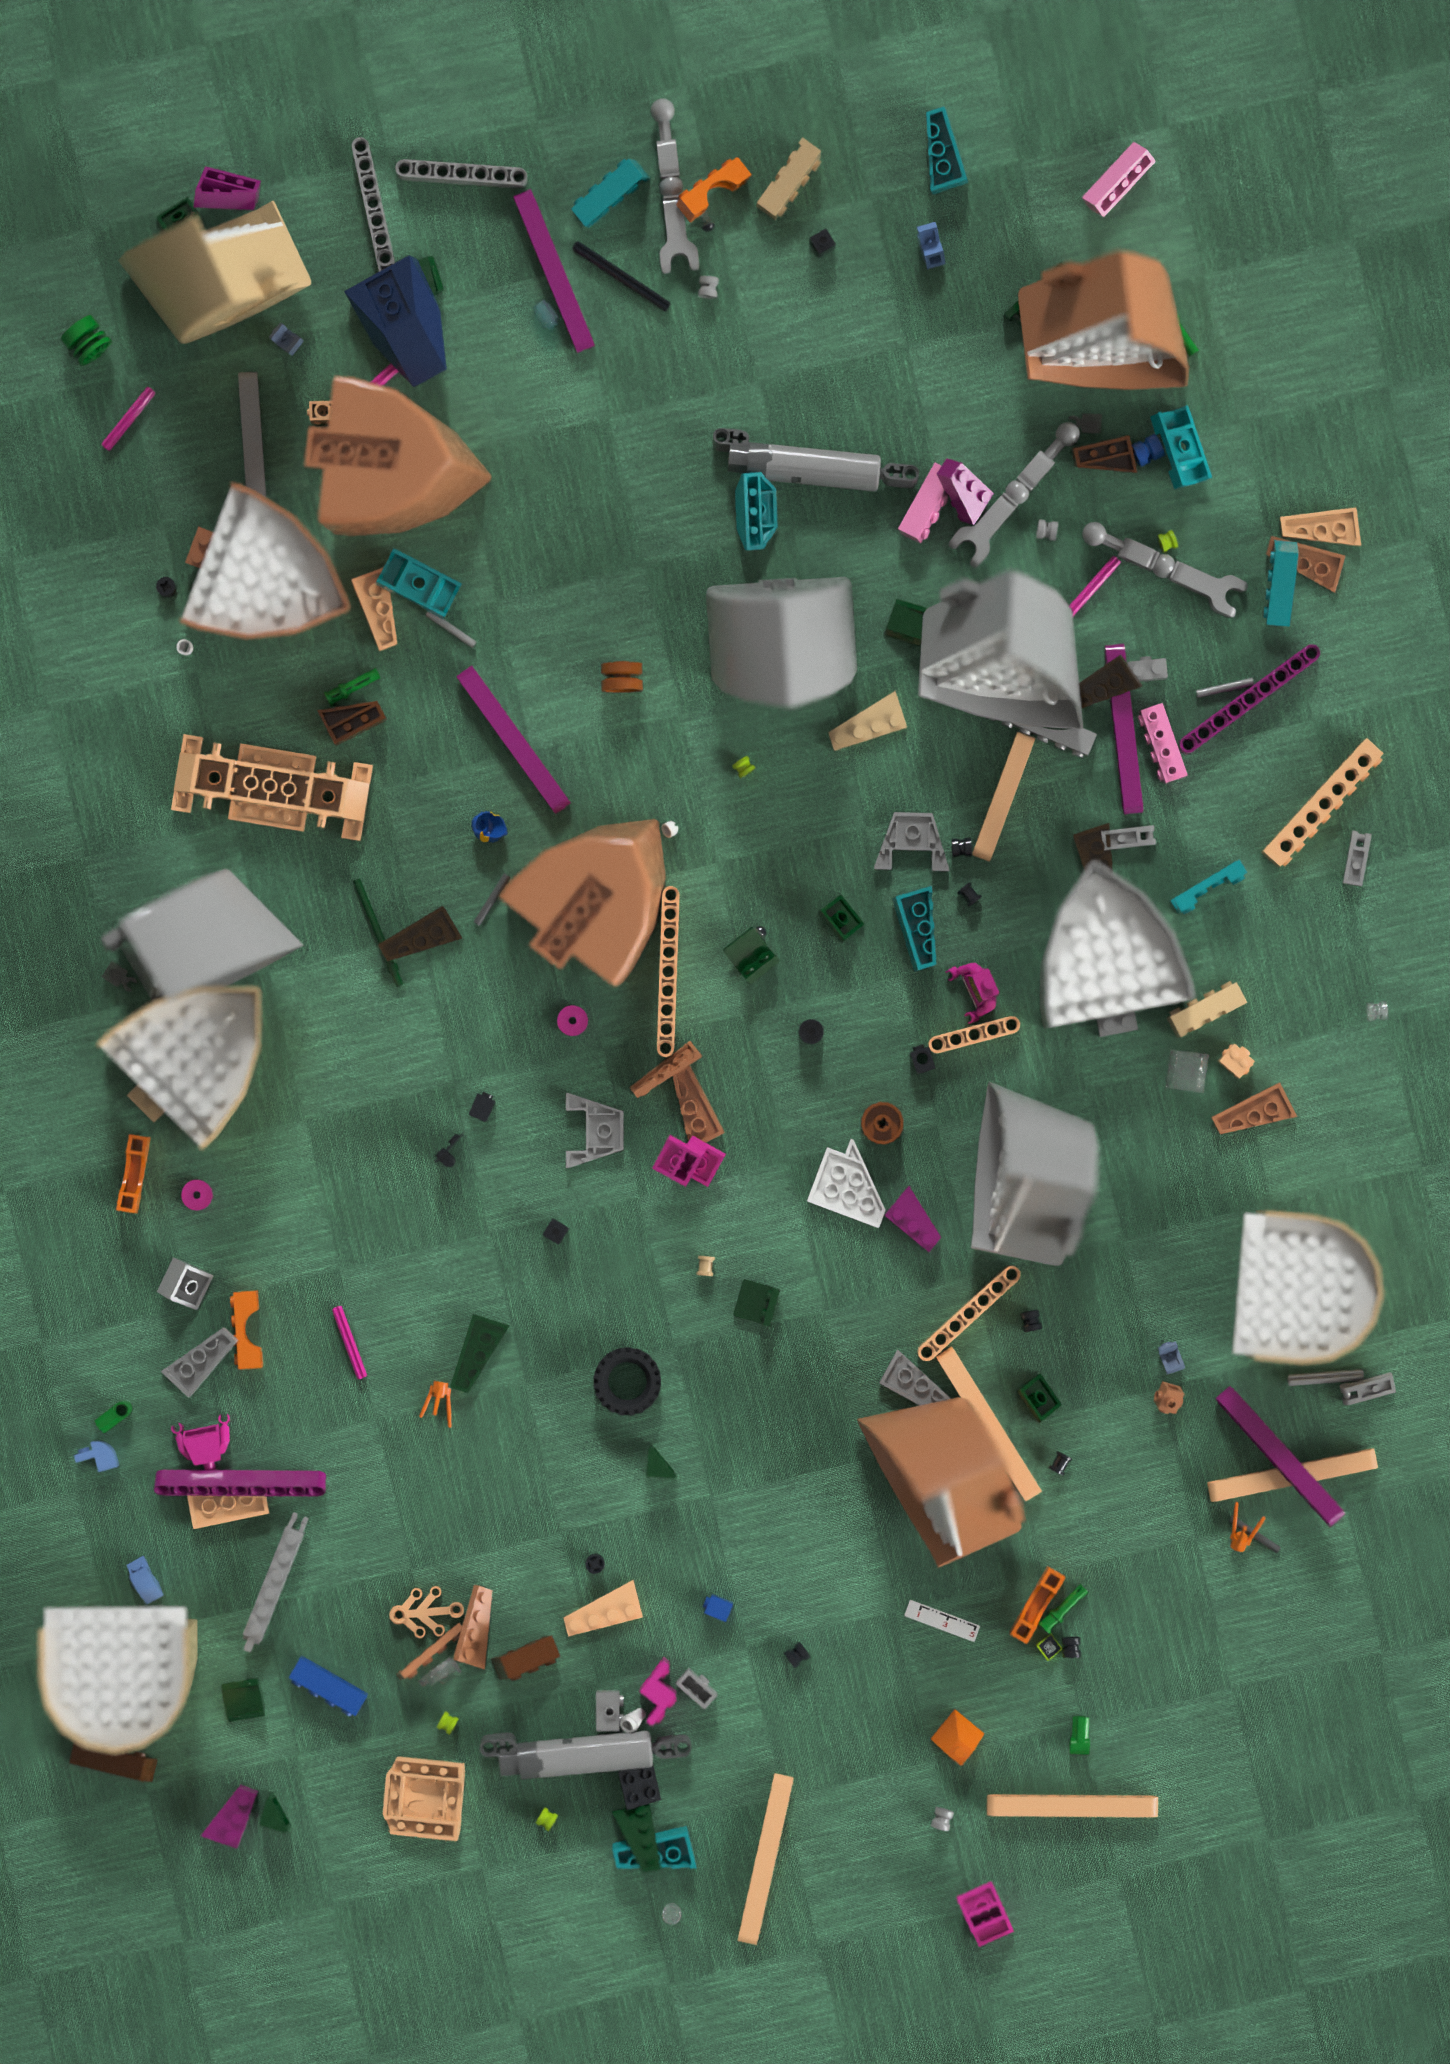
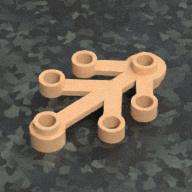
[389,1586,464,1638]

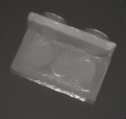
[418,1657,462,1687]

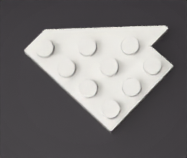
[807,1139,886,1228]

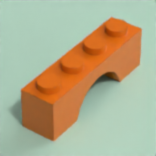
[676,157,752,222]
[116,1134,151,1213]
[230,1290,263,1369]
[1009,1566,1066,1644]

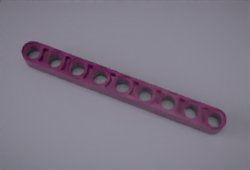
[513,189,595,353]
[1104,643,1143,815]
[1178,644,1320,754]
[456,665,571,814]
[1215,1386,1345,1527]
[154,1470,326,1497]

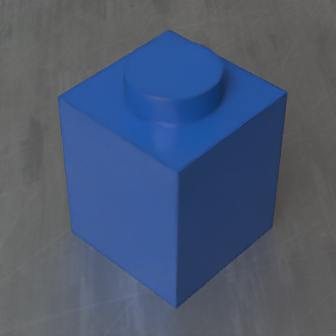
[703,1594,733,1622]

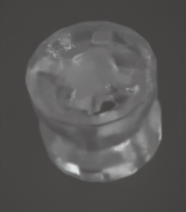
[662,1903,681,1925]

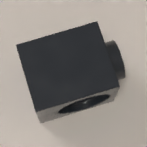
[809,228,836,258]
[910,1044,935,1074]
[468,1092,496,1122]
[543,1218,569,1245]

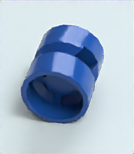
[1131,434,1165,468]

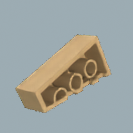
[757,137,821,220]
[1167,981,1247,1038]

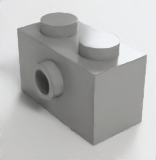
[1127,656,1168,682]
[676,1667,718,1710]
[596,1690,623,1731]

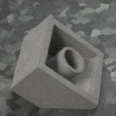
[157,1257,214,1310]

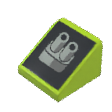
[1035,1634,1062,1661]

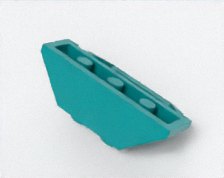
[735,472,778,550]

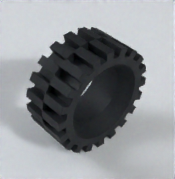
[593,1347,661,1416]

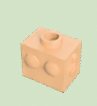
[307,401,331,425]
[1218,1044,1255,1079]

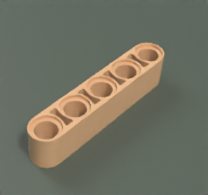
[928,1016,1020,1053]

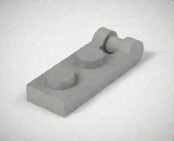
[1101,825,1156,850]
[1342,830,1371,887]
[1340,1372,1396,1405]

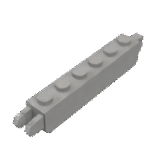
[243,1512,309,1653]

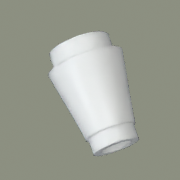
[620,1708,646,1733]

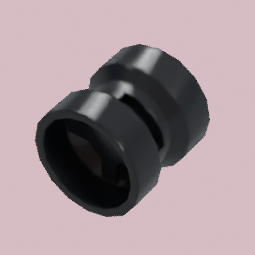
[951,838,972,857]
[1020,1310,1042,1332]
[1061,1637,1081,1658]
[784,1642,810,1668]

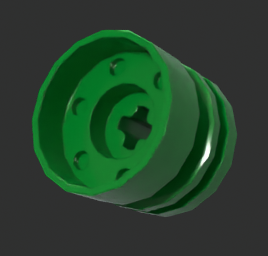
[60,315,112,366]

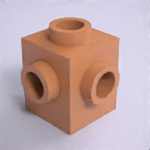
[1154,1381,1184,1414]

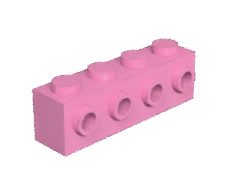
[1082,142,1156,217]
[898,463,949,544]
[1137,703,1188,784]

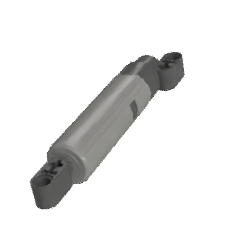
[712,428,919,492]
[480,1730,691,1780]

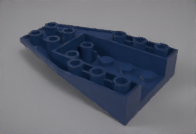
[344,255,447,387]

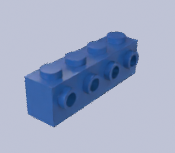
[289,1656,368,1717]

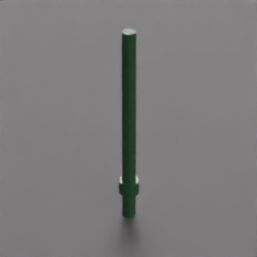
[353,878,404,987]

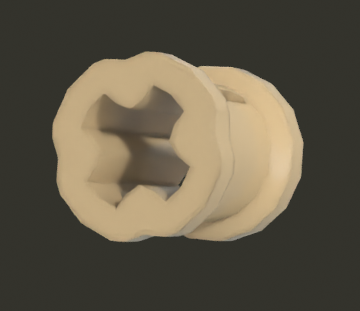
[696,1256,715,1276]

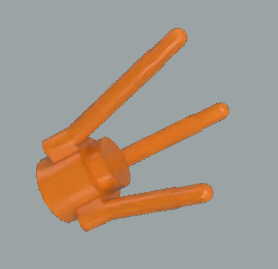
[419,1381,452,1428]
[1230,1502,1266,1552]

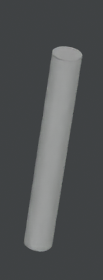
[425,611,476,648]
[1196,678,1254,698]

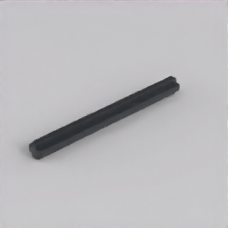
[572,241,671,312]

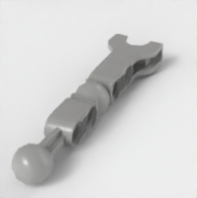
[650,98,699,274]
[948,422,1080,568]
[1082,522,1248,618]

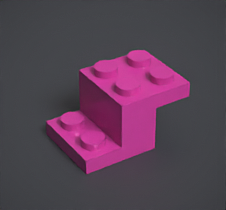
[652,1135,726,1187]
[640,1657,677,1726]
[956,1881,1014,1947]

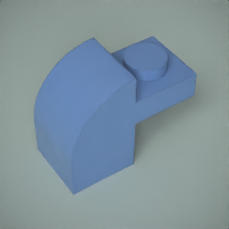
[917,222,946,269]
[74,1441,120,1472]
[127,1556,164,1604]

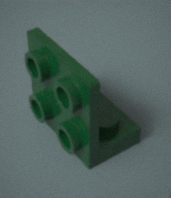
[723,927,780,984]
[733,1279,780,1327]

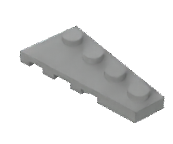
[160,1327,238,1397]
[879,1349,951,1405]

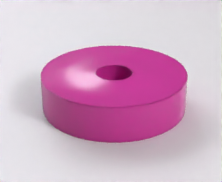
[557,1005,588,1036]
[181,1180,213,1210]

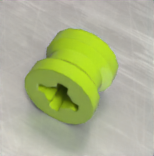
[1157,530,1178,553]
[732,756,756,779]
[436,1711,459,1735]
[535,1807,558,1831]

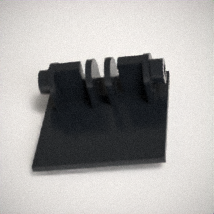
[434,1134,464,1167]
[618,1765,661,1810]

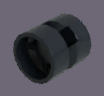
[799,1019,824,1044]

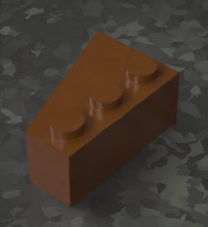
[1071,435,1137,473]
[317,701,387,746]
[491,1635,561,1682]

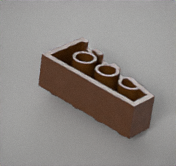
[69,1741,158,1782]

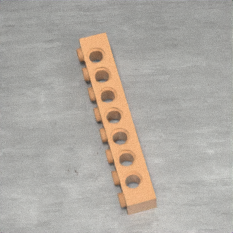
[1261,738,1384,868]

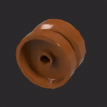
[601,661,643,693]
[861,1102,904,1144]

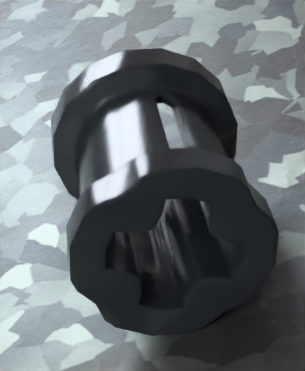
[957,882,982,907]
[1049,1451,1072,1476]

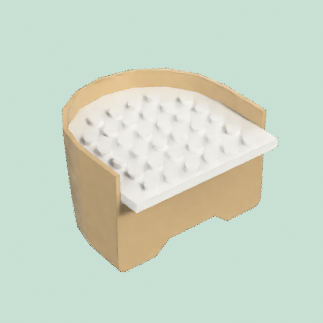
[1233,1210,1383,1364]
[39,1607,198,1753]

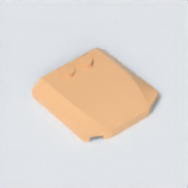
[383,1756,465,1841]

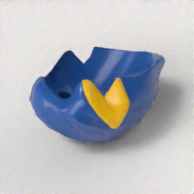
[471,811,508,843]

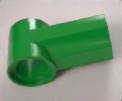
[94,1400,133,1434]
[1069,1716,1090,1755]

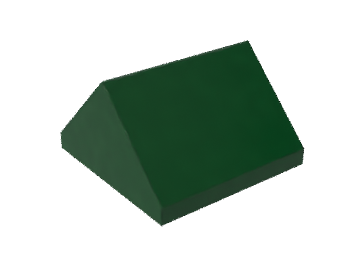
[156,196,204,231]
[818,895,865,943]
[1016,1373,1062,1423]
[646,1445,677,1479]
[259,1792,291,1833]

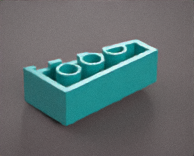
[926,106,969,195]
[571,159,651,227]
[1263,540,1299,627]
[892,886,936,972]
[612,1826,696,1868]

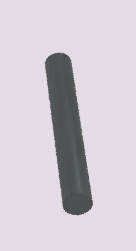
[474,874,510,926]
[1229,1515,1281,1553]

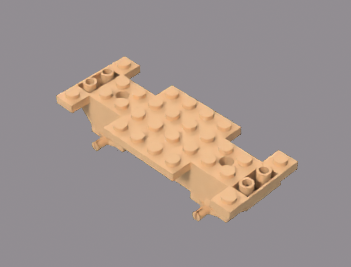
[171,734,373,841]

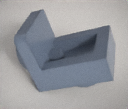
[269,323,304,356]
[1158,1342,1185,1375]

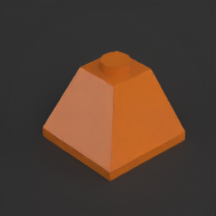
[930,1709,985,1766]

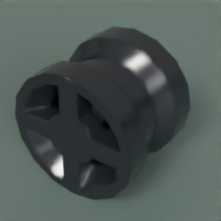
[156,577,177,597]
[585,1553,605,1574]

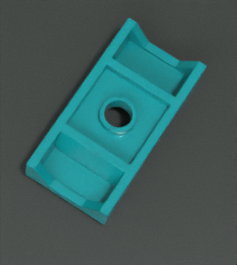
[1150,405,1212,490]
[375,548,462,620]
[1170,859,1248,914]

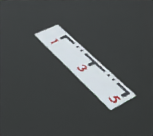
[904,1600,980,1642]

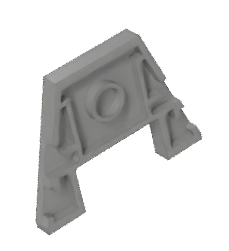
[874,812,949,872]
[566,1093,624,1168]

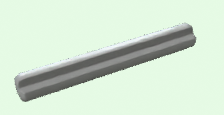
[1287,1369,1364,1386]

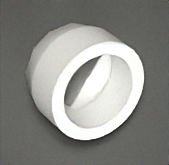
[177,639,193,655]
[661,821,678,838]

